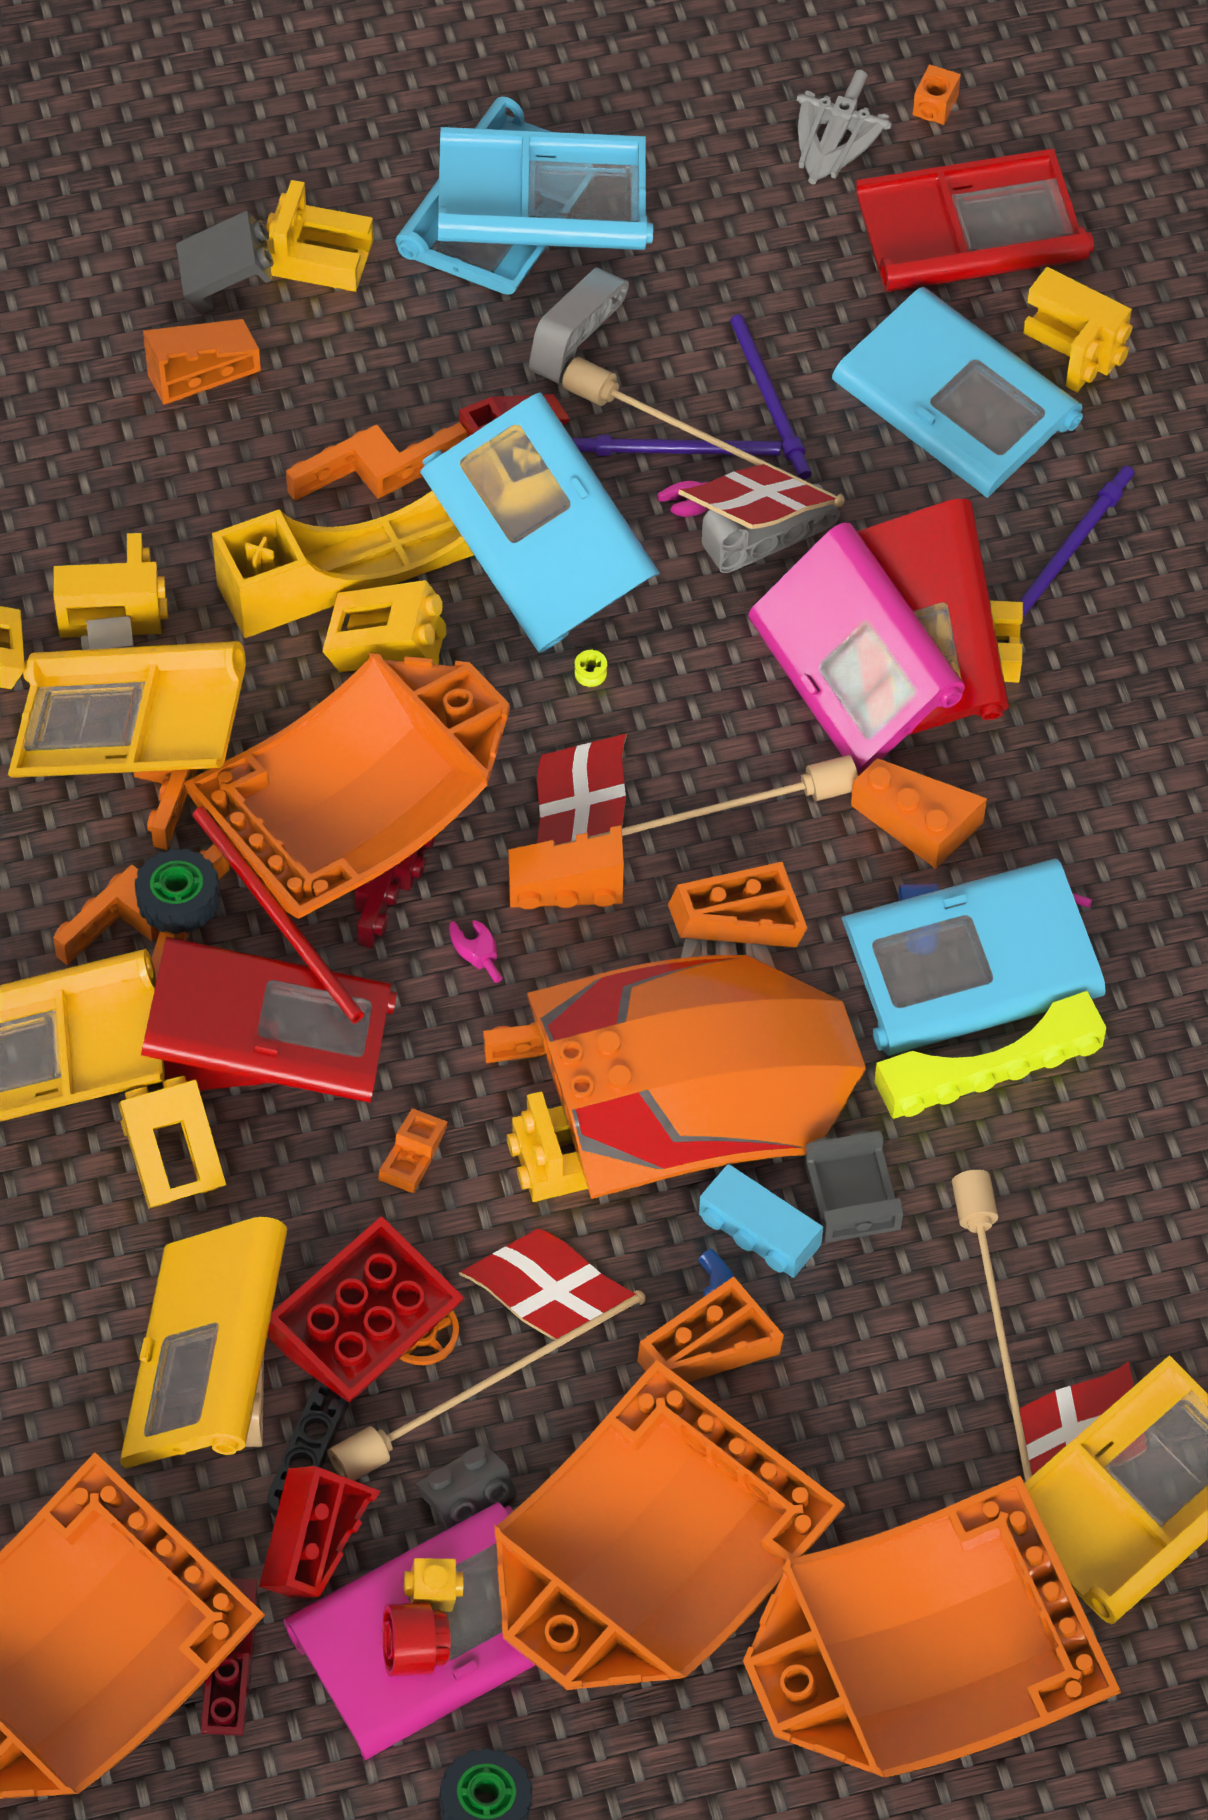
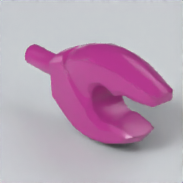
[657,481,709,517]
[449,920,502,983]

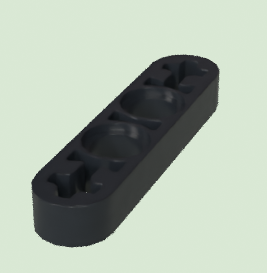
[268,1381,349,1518]

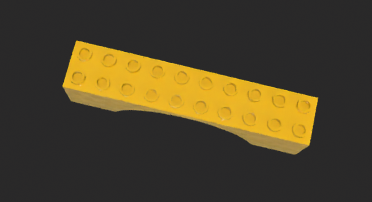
[212,425,570,639]

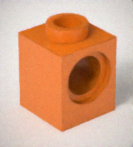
[913,64,961,125]

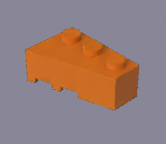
[143,319,261,405]
[851,758,987,869]
[508,825,624,909]
[668,862,807,948]
[637,1276,784,1383]

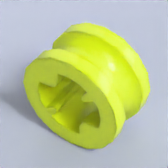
[574,650,607,687]

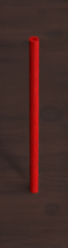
[193,807,364,1023]

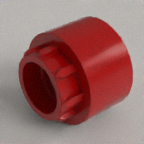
[382,1602,451,1677]

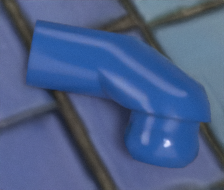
[698,1249,734,1297]

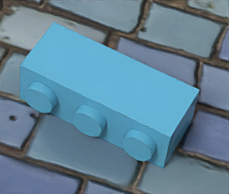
[699,1164,823,1278]

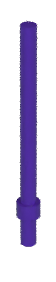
[730,314,812,480]
[572,435,781,456]
[1018,465,1135,618]

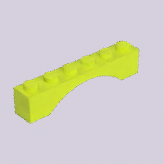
[874,991,1106,1119]

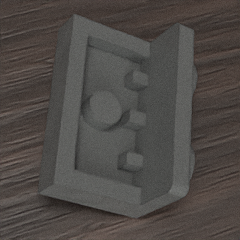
[416,1443,517,1530]

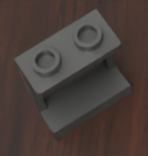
[176,210,274,315]
[804,1130,903,1243]

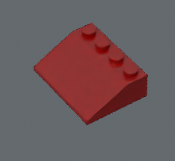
[267,1216,464,1403]

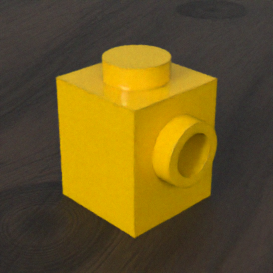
[404,1558,463,1612]

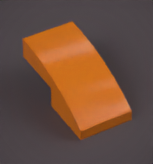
[378,1108,447,1194]

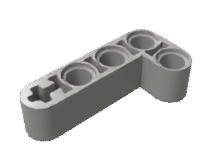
[529,267,629,385]
[702,484,840,573]

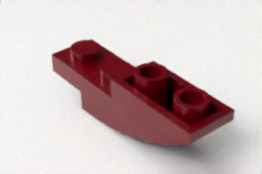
[355,836,436,949]
[201,1578,258,1736]

